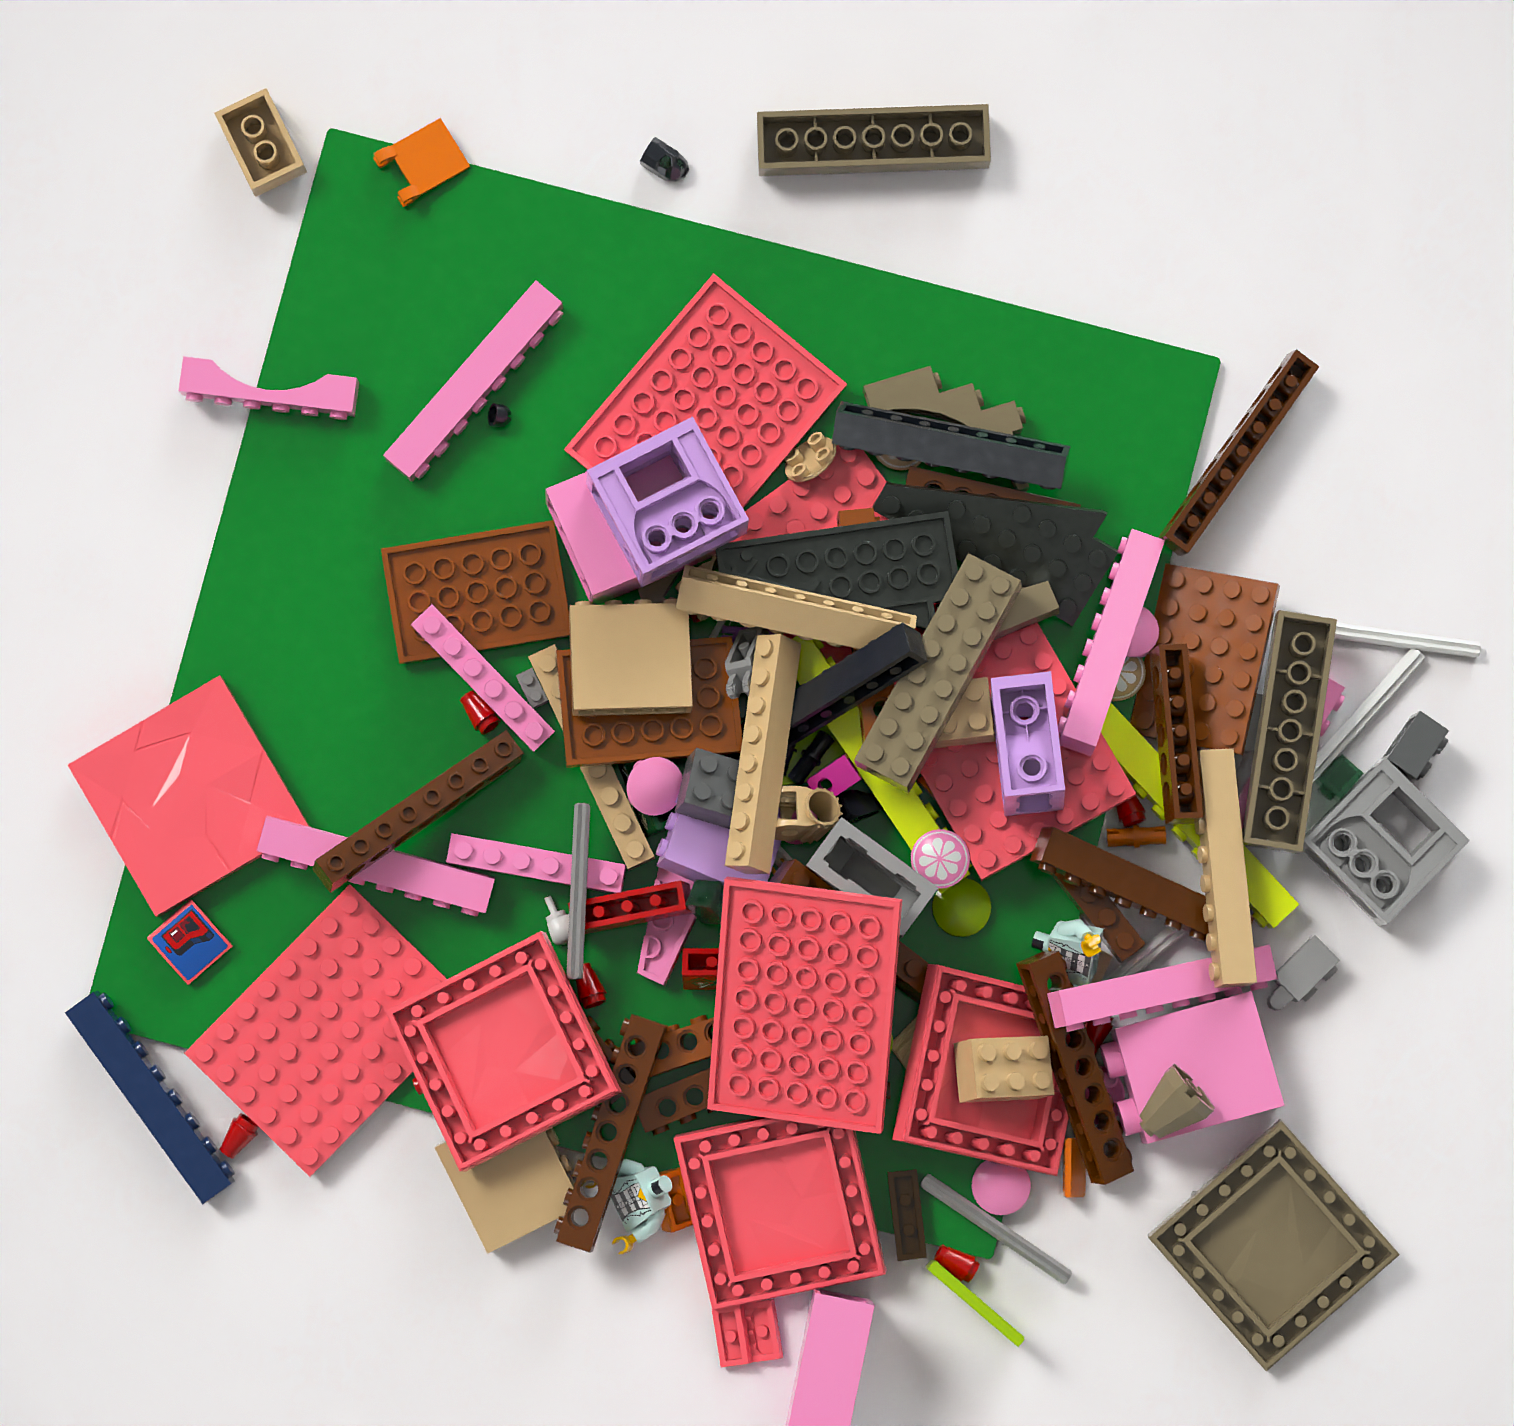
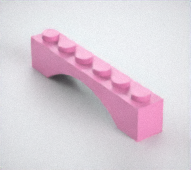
[178,356,359,420]
[411,605,555,752]
[446,833,626,894]

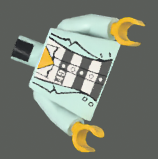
[1031,919,1104,987]
[585,1159,672,1254]

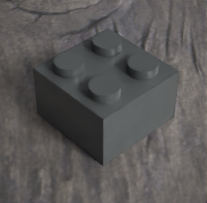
[1382,711,1449,782]
[675,748,739,829]

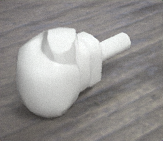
[544,896,569,946]

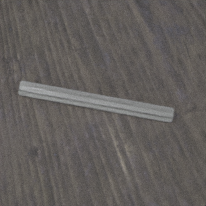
[566,803,590,980]
[920,1174,1072,1284]

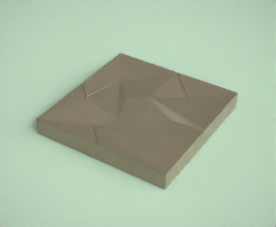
[1147,1119,1400,1371]

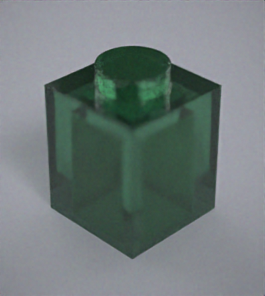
[1315,754,1364,801]
[685,880,724,925]

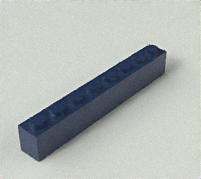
[65,991,235,1205]

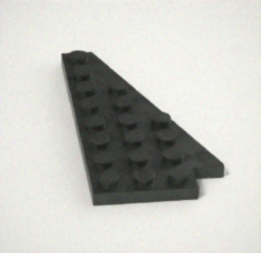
[872,482,1118,626]
[715,511,958,630]

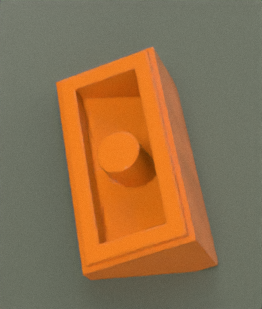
[1063,1138,1086,1197]
[658,1167,693,1233]

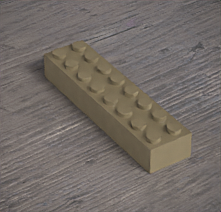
[757,104,991,176]
[854,553,1022,794]
[1242,610,1337,854]

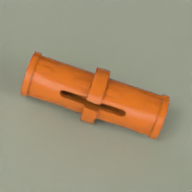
[1107,825,1166,848]

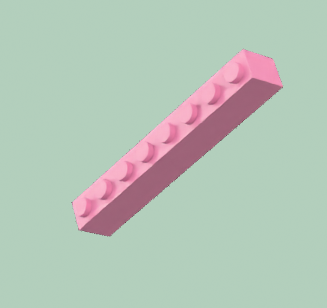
[383,281,564,482]
[1058,529,1165,756]
[257,815,495,916]
[1047,945,1278,1032]

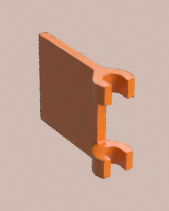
[373,118,470,207]

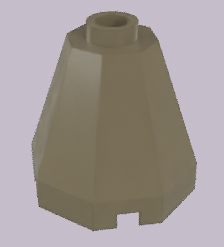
[1139,1063,1215,1138]

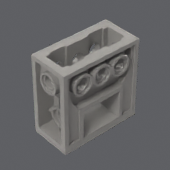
[1303,757,1470,926]
[806,817,938,940]

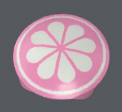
[911,829,970,888]

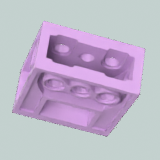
[586,417,749,587]
[991,671,1065,816]

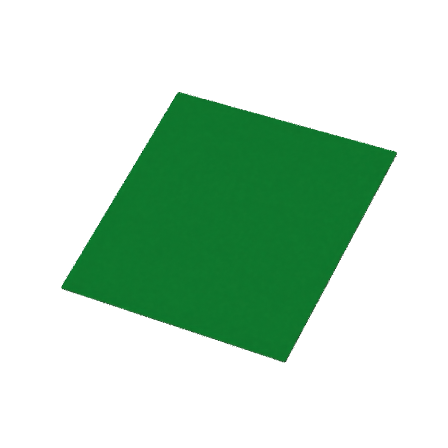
[89,128,1221,1259]

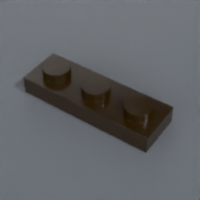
[887,1169,927,1261]

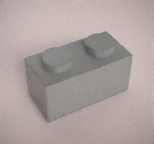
[516,668,549,709]

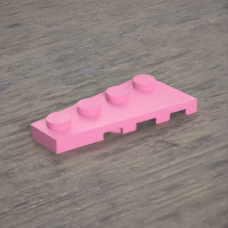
[637,867,710,986]

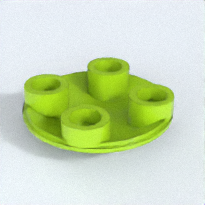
[932,878,991,937]

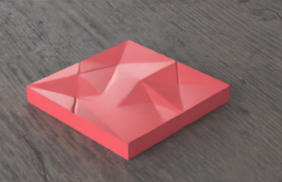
[68,675,310,917]
[385,931,622,1172]
[892,964,1088,1176]
[674,1117,887,1311]

